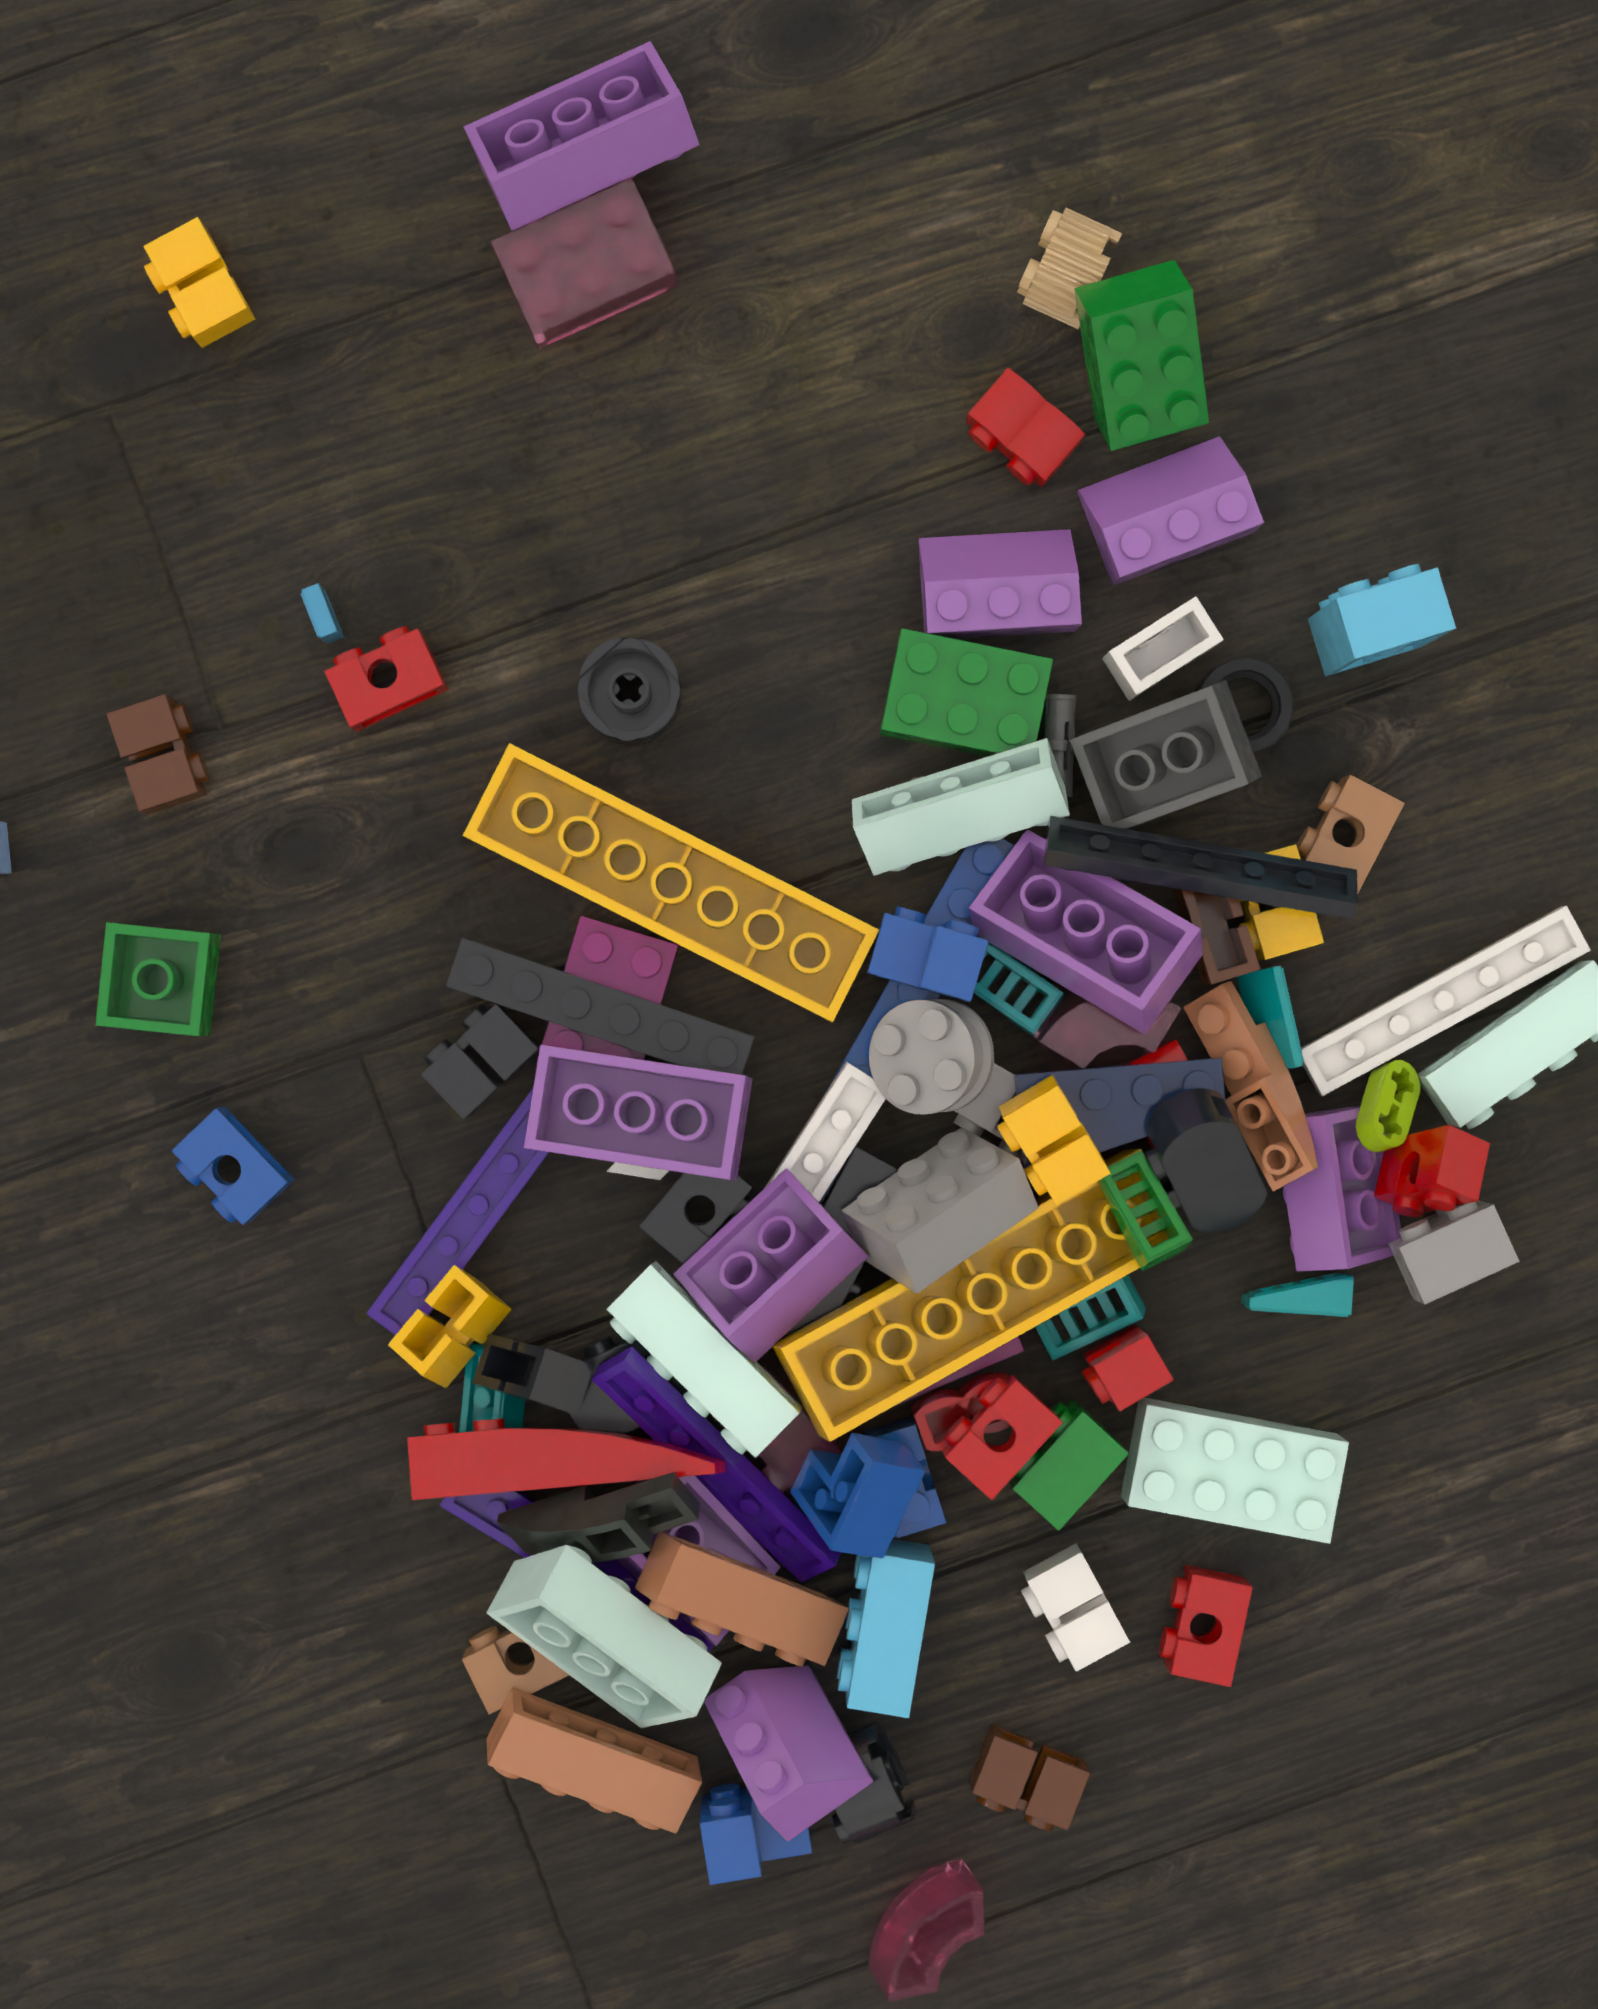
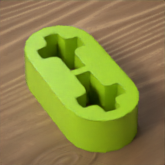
[1356,1060,1420,1153]

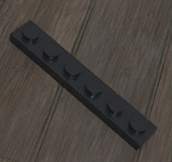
[1044,816,1358,919]
[446,938,755,1075]

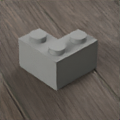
[1388,1200,1520,1305]

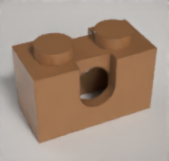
[1297,775,1405,893]
[462,1626,569,1714]

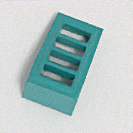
[973,937,1065,1039]
[1241,1272,1354,1317]
[1035,1275,1146,1360]

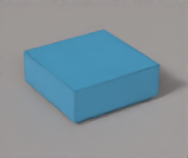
[300,583,344,644]

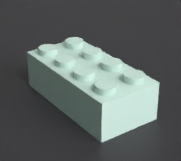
[1121,1398,1349,1544]
[487,1545,722,1728]

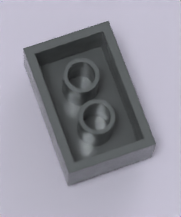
[1070,680,1262,829]

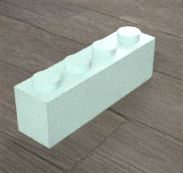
[852,738,1070,875]
[1417,960,1598,1129]
[607,1261,802,1458]

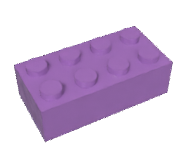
[464,41,700,231]
[969,829,1203,1035]
[524,1045,753,1181]

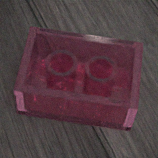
[491,178,676,349]

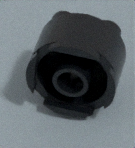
[577,638,682,746]
[832,1721,917,1844]

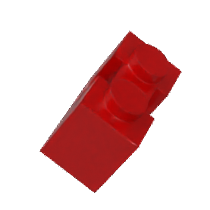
[324,626,449,732]
[1374,1125,1490,1218]
[1081,1324,1173,1411]
[942,1374,1063,1500]
[1159,1565,1253,1687]

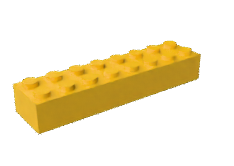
[463,743,879,1022]
[772,1149,1168,1442]

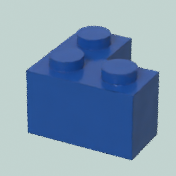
[866,906,988,1002]
[790,1433,925,1559]
[700,1783,812,1885]

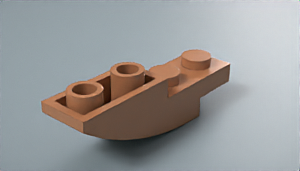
[1183,981,1318,1191]

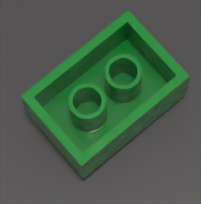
[1074,260,1209,451]
[879,628,1053,757]

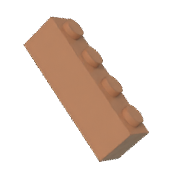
[635,1531,849,1667]
[486,1688,702,1834]

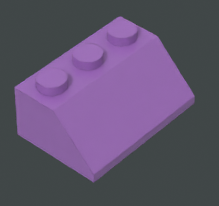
[1077,436,1264,586]
[918,529,1082,639]
[1283,1105,1401,1271]
[674,1168,868,1363]
[704,1665,874,1842]

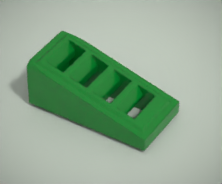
[1098,1150,1193,1271]

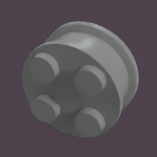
[869,999,994,1115]

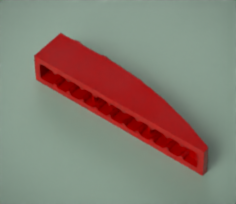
[407,1418,726,1500]

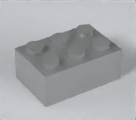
[841,1128,1039,1294]

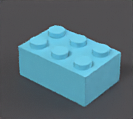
[1308,564,1456,677]
[837,1539,935,1718]

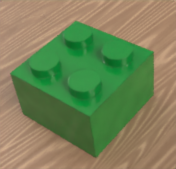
[95,922,221,1036]
[1009,1398,1129,1531]

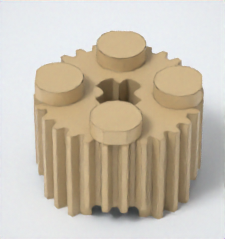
[1017,208,1122,329]

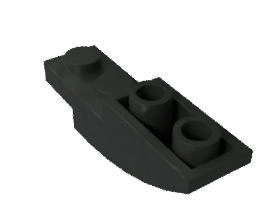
[497,1472,700,1562]

